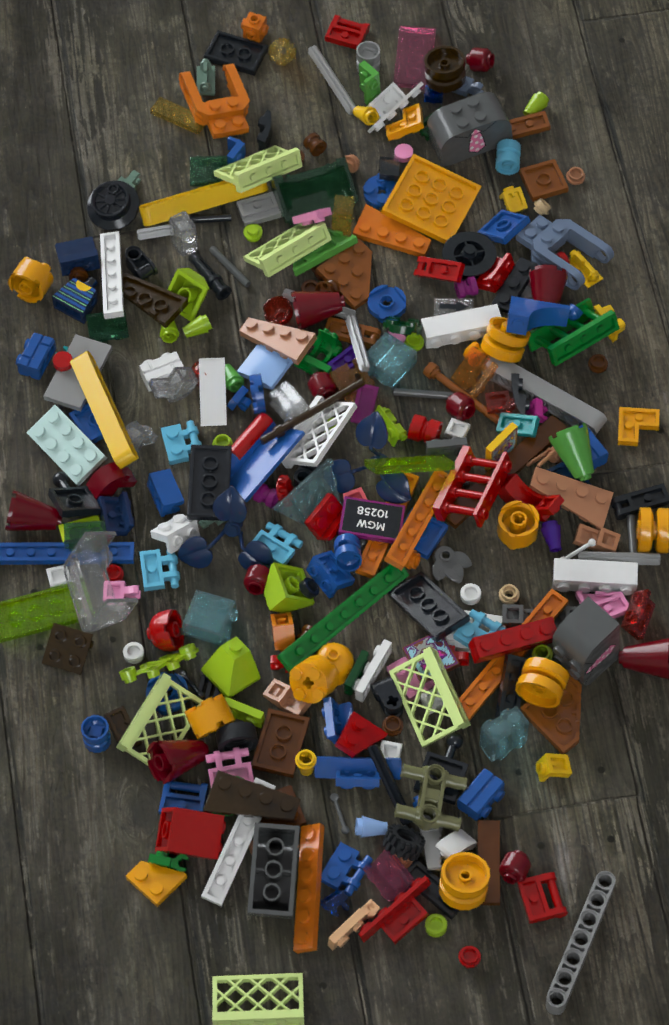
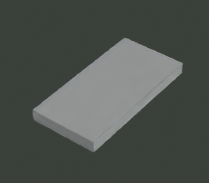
[44,334,112,412]

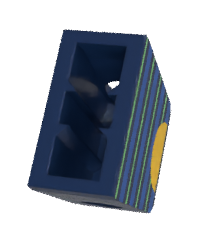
[52,277,98,324]

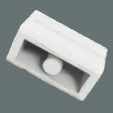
[139,352,186,392]

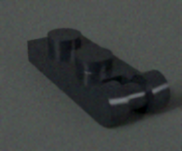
[610,483,669,520]

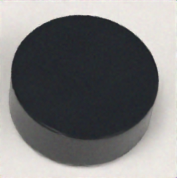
[299,578,319,599]

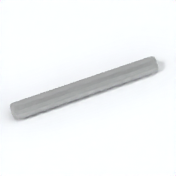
[308,45,356,115]

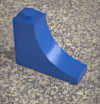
[506,296,570,336]

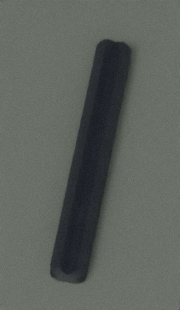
[368,744,413,826]

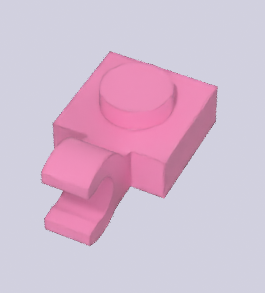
[103,581,141,604]

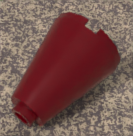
[529,265,568,304]
[291,291,346,330]
[5,490,62,531]
[619,638,669,680]
[147,740,209,784]

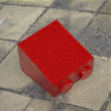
[155,807,226,860]

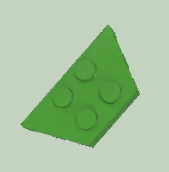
[293,228,358,276]

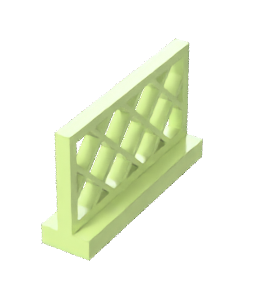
[213,145,303,193]
[243,222,332,277]
[389,647,471,747]
[116,673,203,765]
[212,973,304,1025]

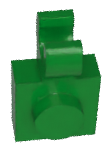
[148,851,189,872]

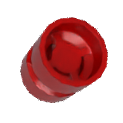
[408,414,443,444]

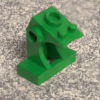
[294,328,342,377]

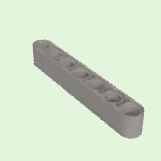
[480,356,607,436]
[545,871,616,1015]

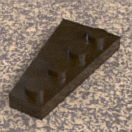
[122,273,189,328]
[203,770,301,821]

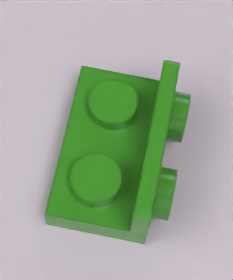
[359,60,381,105]

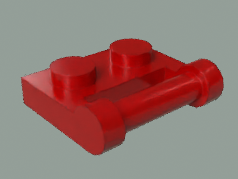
[325,15,370,50]
[517,872,568,924]

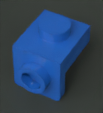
[227,136,246,165]

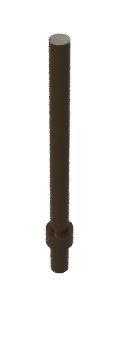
[260,379,365,445]

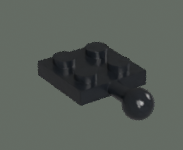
[48,472,101,518]
[414,732,469,805]

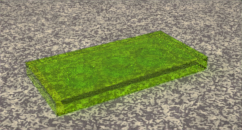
[364,455,455,474]
[0,583,81,643]

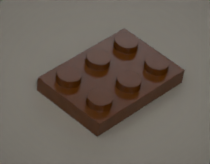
[251,708,310,778]

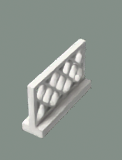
[281,395,357,469]

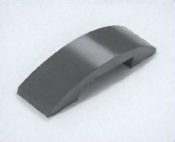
[502,604,577,628]

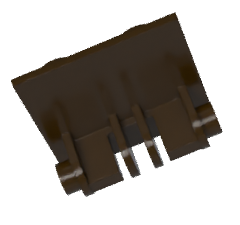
[42,623,94,675]

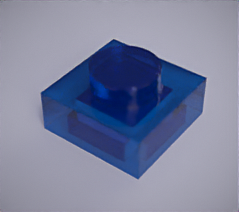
[424,85,444,103]

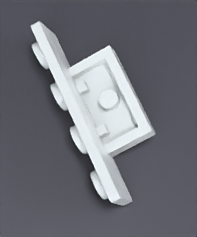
[367,81,424,133]

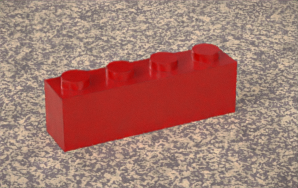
[468,616,557,664]

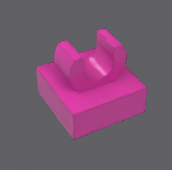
[525,398,548,423]

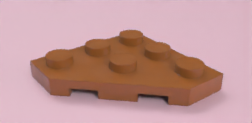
[316,239,372,310]
[520,671,582,754]

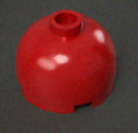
[147,609,185,651]

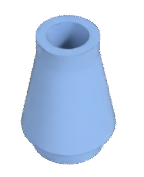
[355,816,388,838]

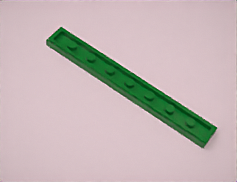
[276,564,409,673]

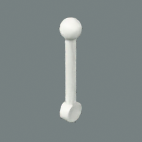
[561,538,596,559]

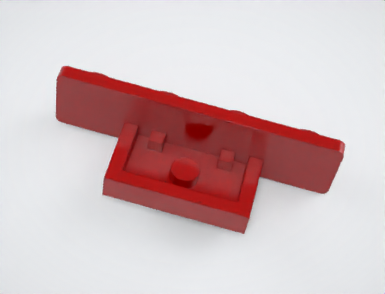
[358,875,431,944]

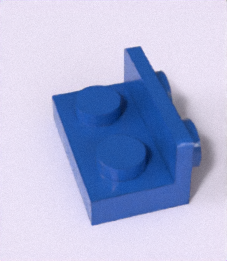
[306,550,355,599]

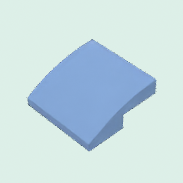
[237,344,293,390]

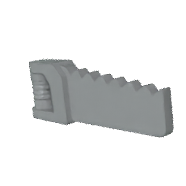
[420,814,443,870]

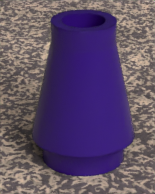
[541,520,562,553]

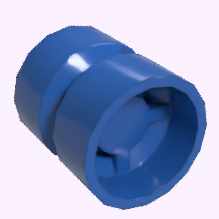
[334,533,362,572]
[81,715,111,753]

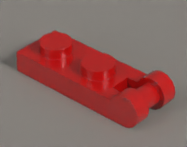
[413,256,465,283]

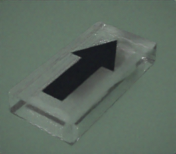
[434,298,474,316]

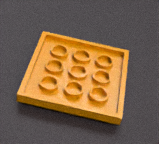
[381,153,482,244]

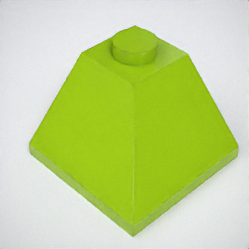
[168,268,209,322]
[264,562,315,613]
[201,636,261,698]

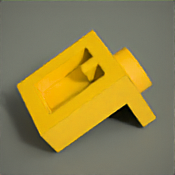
[499,186,528,213]
[536,753,572,782]

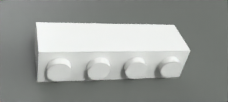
[421,304,501,349]
[552,558,638,596]

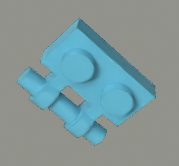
[161,420,202,465]
[252,521,304,565]
[139,549,180,592]
[453,609,506,648]

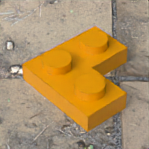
[386,103,424,141]
[618,407,660,446]

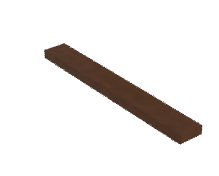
[445,415,567,529]

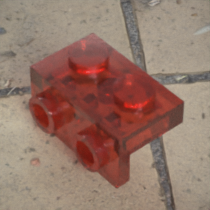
[621,589,656,640]

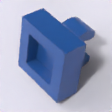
[227,385,252,412]

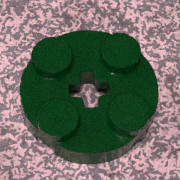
[382,316,422,335]

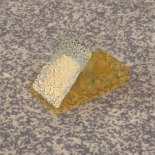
[332,195,355,236]

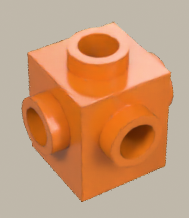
[241,12,269,43]

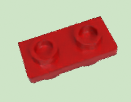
[476,253,515,293]
[304,493,343,541]

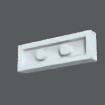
[353,639,392,703]

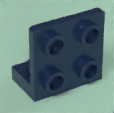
[55,236,100,277]

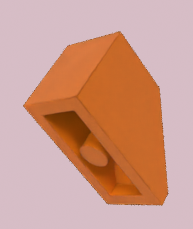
[270,612,295,652]

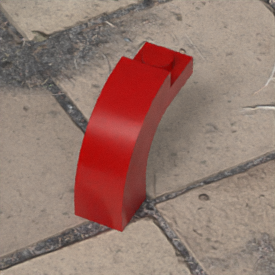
[498,473,565,522]

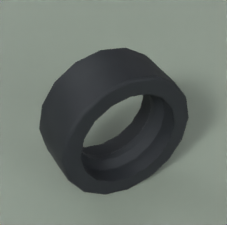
[216,722,258,752]

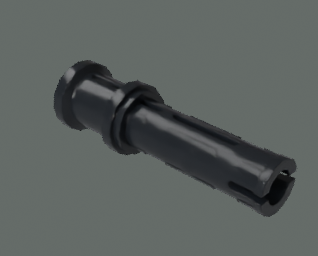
[188,251,232,300]

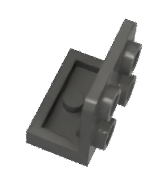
[426,437,470,485]

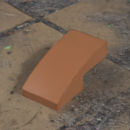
[573,523,621,552]
[262,678,311,716]

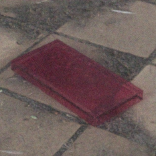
[393,26,436,89]

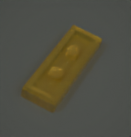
[150,97,204,135]

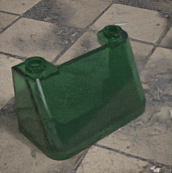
[269,157,359,226]

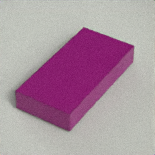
[350,384,379,424]

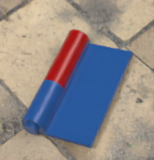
[230,412,305,502]

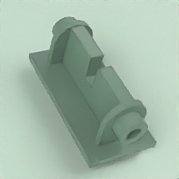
[197,59,215,96]

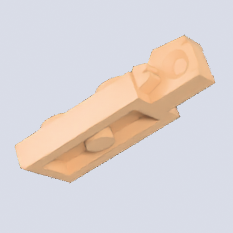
[327,899,380,950]

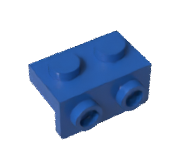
[322,697,353,744]

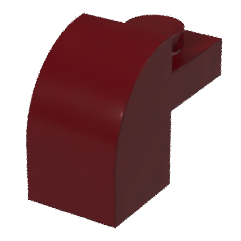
[86,462,137,499]

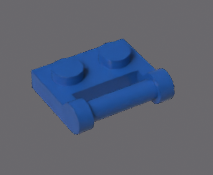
[159,781,209,815]

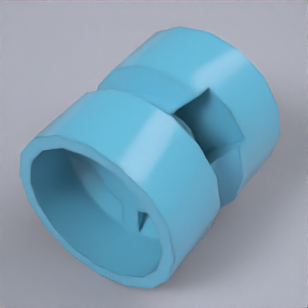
[495,139,521,175]

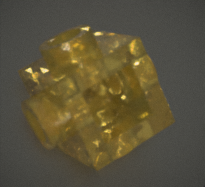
[269,38,296,65]

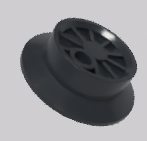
[87,181,140,230]
[442,231,497,279]

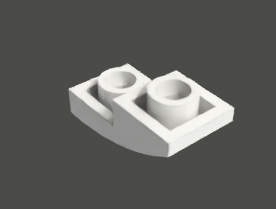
[436,829,478,859]

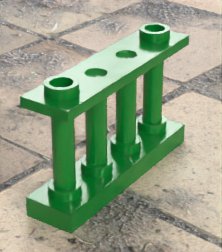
[528,298,620,366]

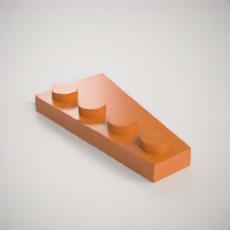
[352,204,431,257]

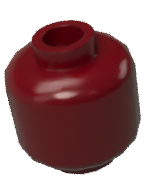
[466,47,495,72]
[307,372,337,399]
[446,391,476,421]
[243,564,270,595]
[499,850,531,884]

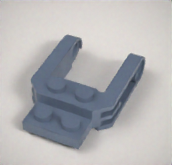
[516,215,614,290]

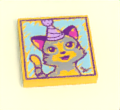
[484,422,518,472]

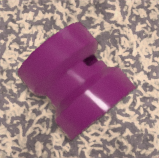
[454,276,478,299]
[253,483,278,509]

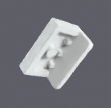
[150,514,200,554]

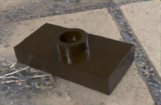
[104,705,142,754]

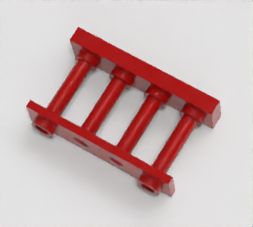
[432,445,512,528]

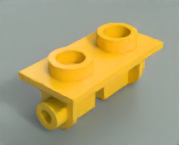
[569,250,603,288]

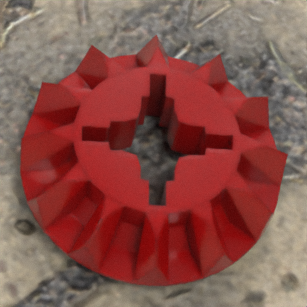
[276,475,294,507]

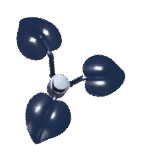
[322,411,412,504]
[178,486,274,570]

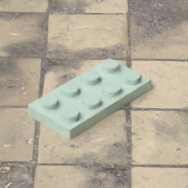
[26,405,107,486]

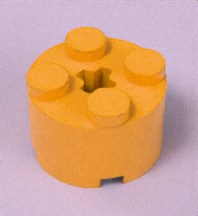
[8,257,53,303]
[497,500,539,550]
[289,655,339,704]
[184,694,235,740]

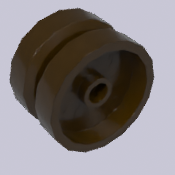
[424,46,466,93]

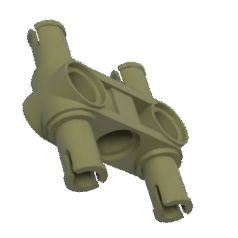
[394,763,467,831]

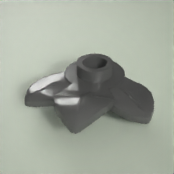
[432,546,472,583]

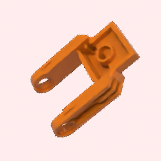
[179,63,250,139]

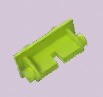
[375,405,408,447]

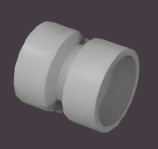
[356,41,380,72]

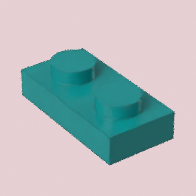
[496,412,540,438]

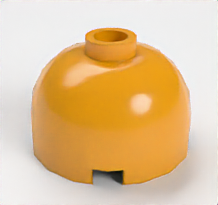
[315,642,355,685]

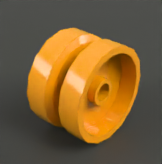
[481,317,531,363]
[636,507,669,554]
[515,657,569,708]
[439,852,490,910]

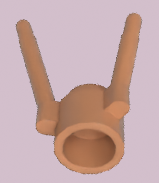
[526,446,563,467]

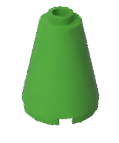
[548,423,594,482]

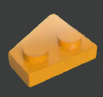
[126,861,187,907]

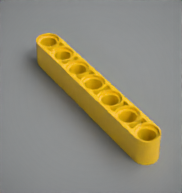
[139,181,269,226]
[70,350,139,469]

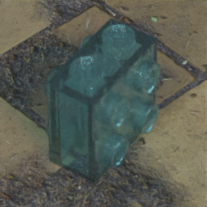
[365,332,417,389]
[182,590,239,646]
[480,706,529,762]

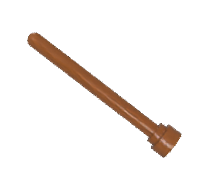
[423,362,499,424]

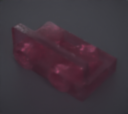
[363,850,415,902]

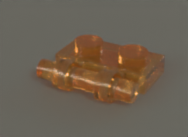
[450,346,499,398]
[329,358,376,403]

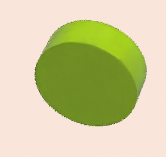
[425,914,447,937]

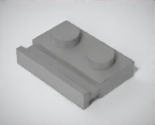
[236,191,281,227]

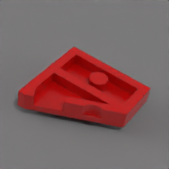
[334,711,388,758]

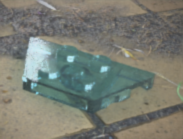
[273,458,340,527]

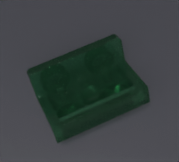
[189,155,228,187]
[86,310,129,343]
[64,521,107,552]

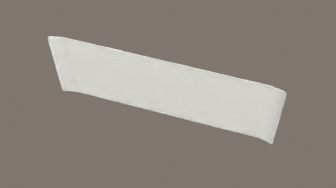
[199,358,227,426]

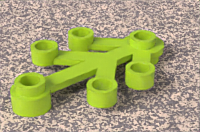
[119,643,199,684]

